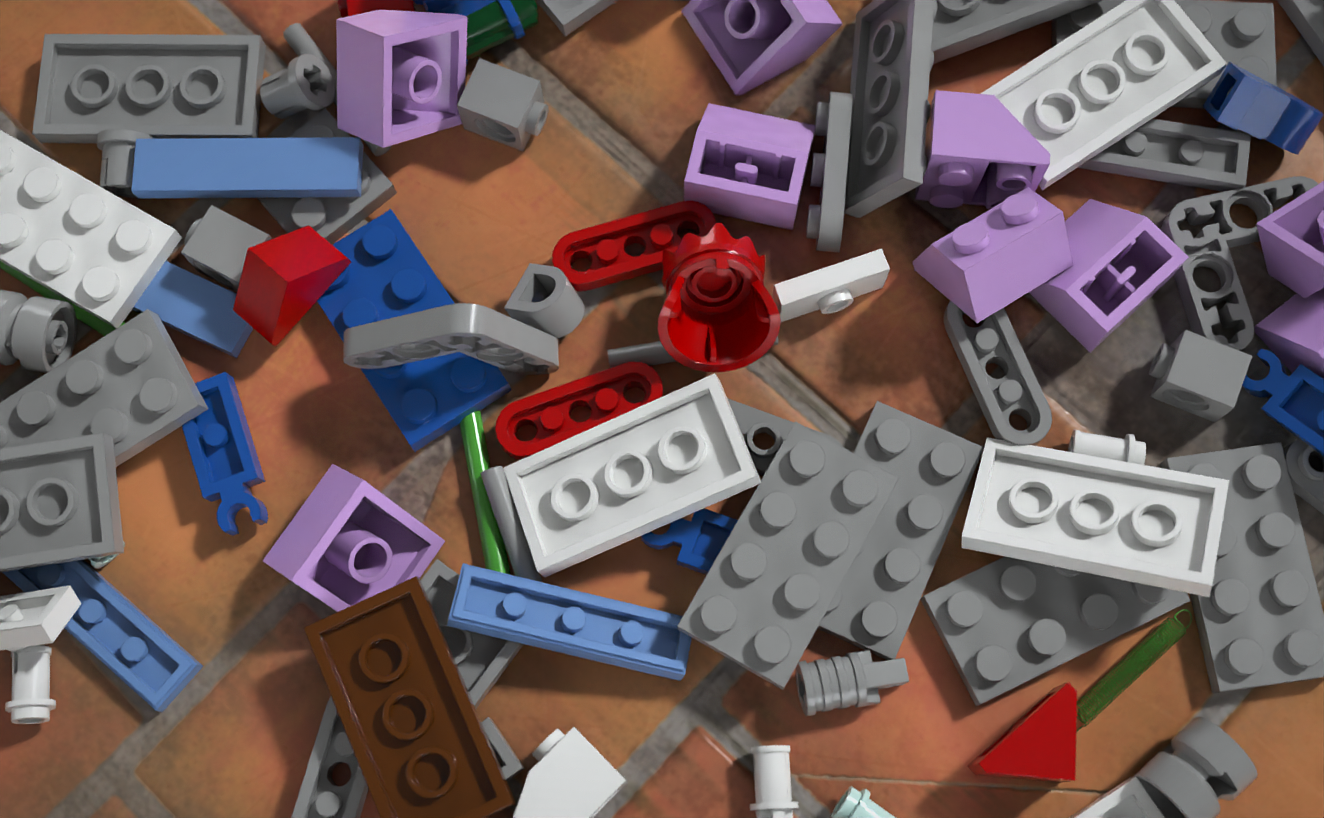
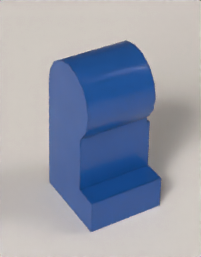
[1202,62,1324,154]

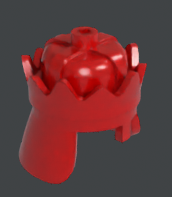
[658,223,781,372]

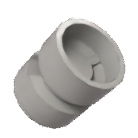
[0,289,77,373]
[1134,717,1258,818]

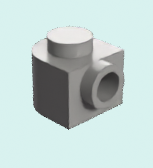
[504,263,585,338]

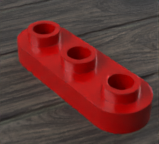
[552,200,716,291]
[495,361,663,460]

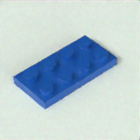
[317,209,512,452]

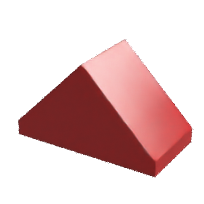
[233,225,351,347]
[968,682,1077,783]

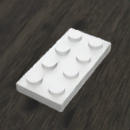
[980,0,1227,190]
[0,130,182,329]
[503,373,762,577]
[962,437,1229,597]

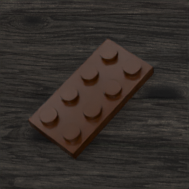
[304,576,516,818]

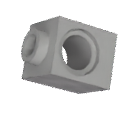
[457,58,548,151]
[181,205,272,292]
[1149,330,1252,423]

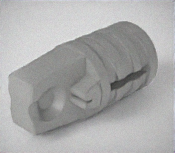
[795,650,909,716]

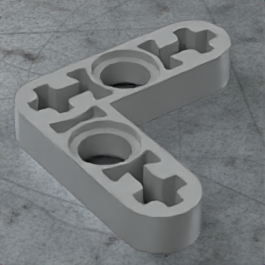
[1161,176,1318,351]
[343,303,559,375]

